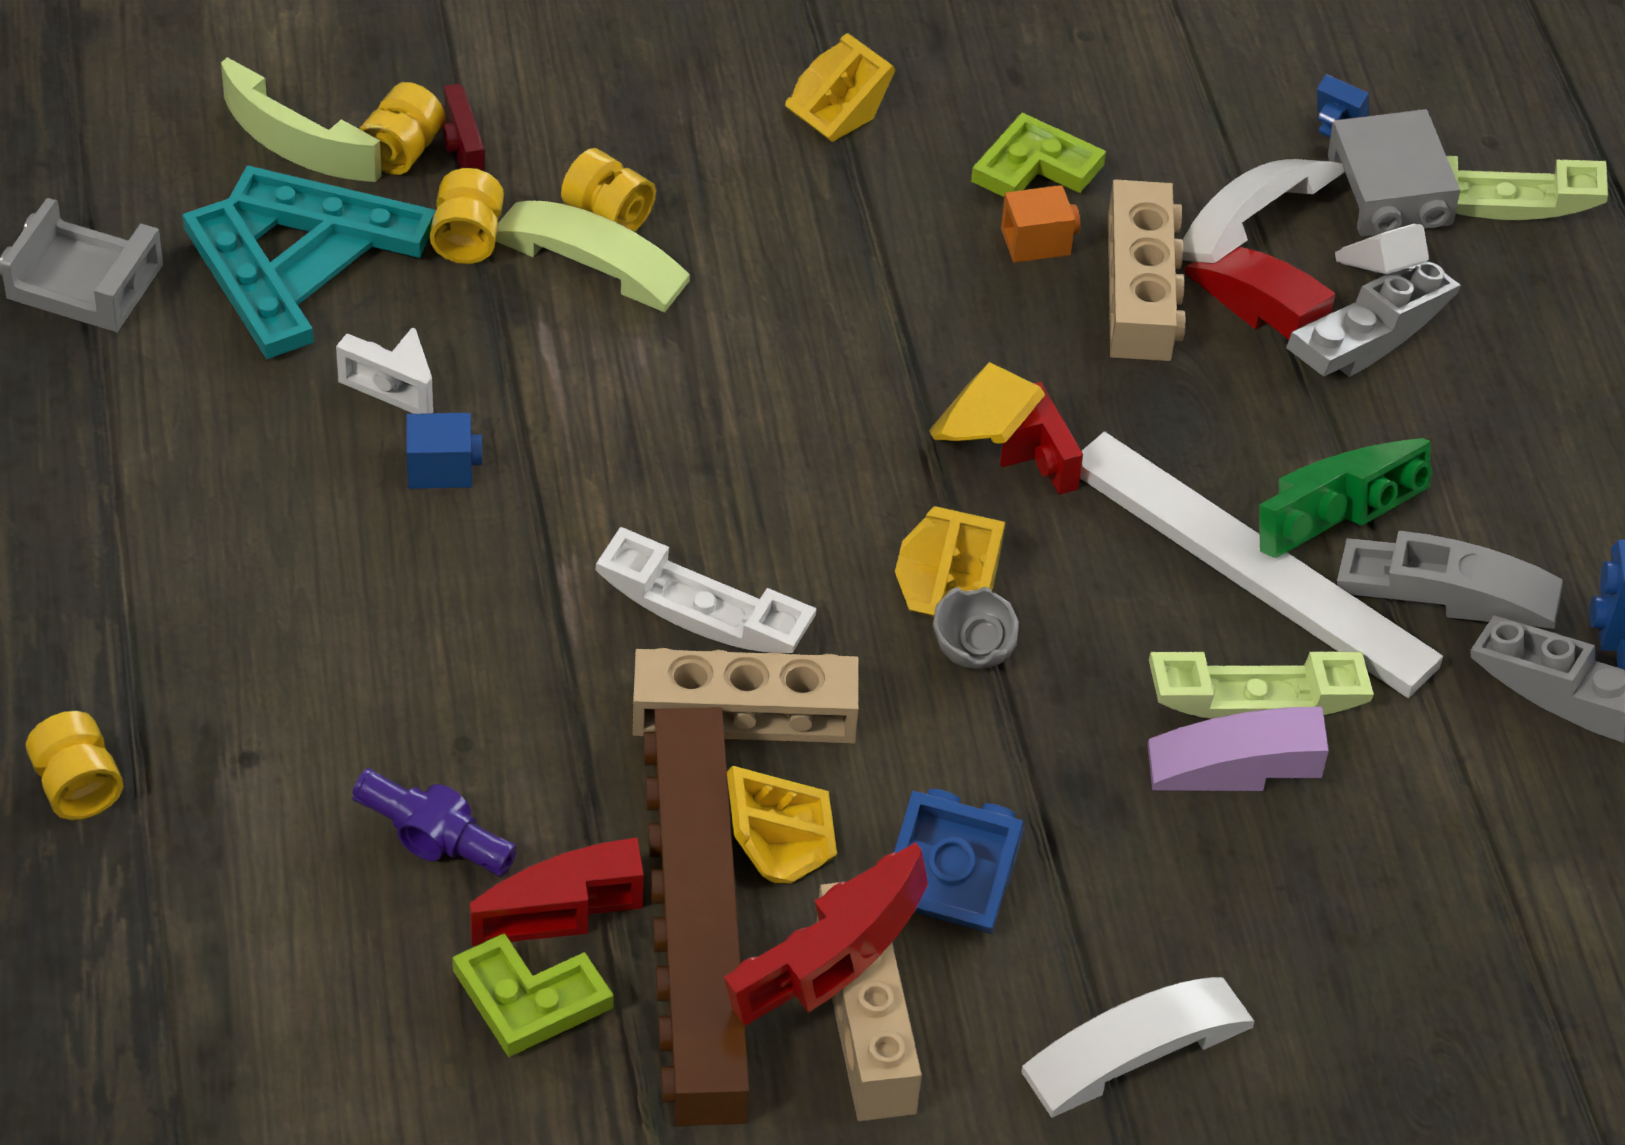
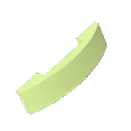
[221,57,382,182]
[1446,156,1608,220]
[496,201,690,312]
[1149,652,1374,719]

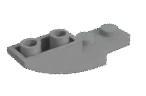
[1286,260,1461,377]
[1337,531,1563,629]
[1471,615,1625,743]

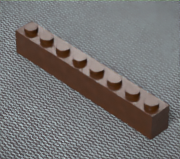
[643,707,749,1126]

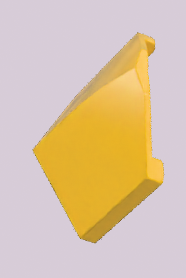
[785,33,895,142]
[929,362,1045,443]
[895,506,1005,617]
[727,766,837,884]

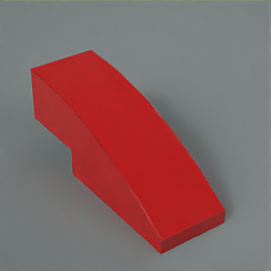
[1185,247,1336,340]
[470,837,644,946]

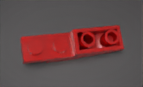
[724,842,928,1026]

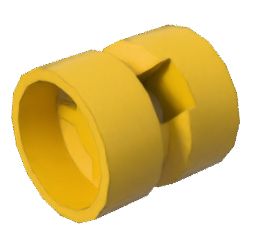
[359,82,446,175]
[561,148,656,232]
[430,168,504,264]
[25,711,123,820]

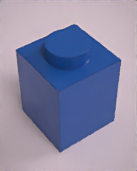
[407,413,482,489]

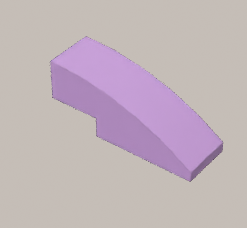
[1148,706,1329,791]

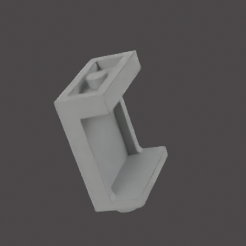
[1328,109,1460,236]
[0,198,163,332]

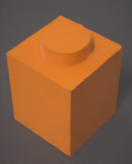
[1001,185,1080,263]

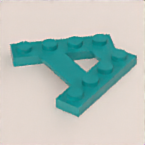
[182,165,436,359]

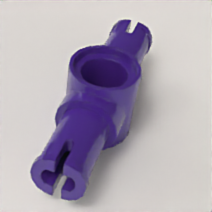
[352,768,517,878]

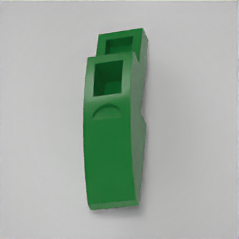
[1259,438,1432,558]

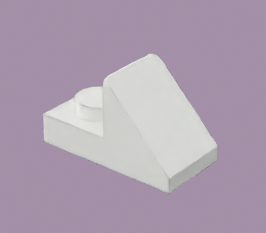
[336,328,433,414]

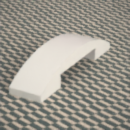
[1182,159,1345,263]
[596,527,816,653]
[1021,977,1254,1118]

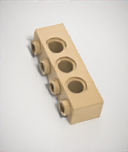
[1108,179,1186,361]
[633,648,858,743]
[817,882,922,1121]

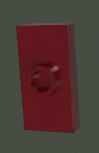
[442,83,485,172]

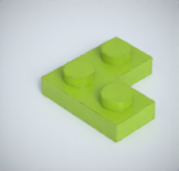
[971,113,1106,197]
[452,933,614,1057]

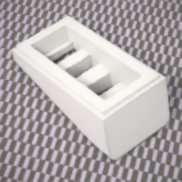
[1335,224,1429,274]

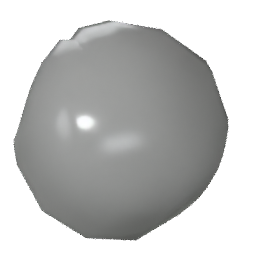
[933,587,1019,669]

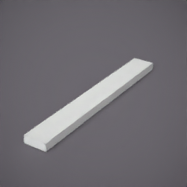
[1080,431,1443,699]

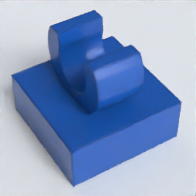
[1317,74,1369,138]

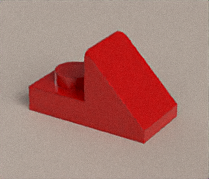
[1000,382,1083,495]

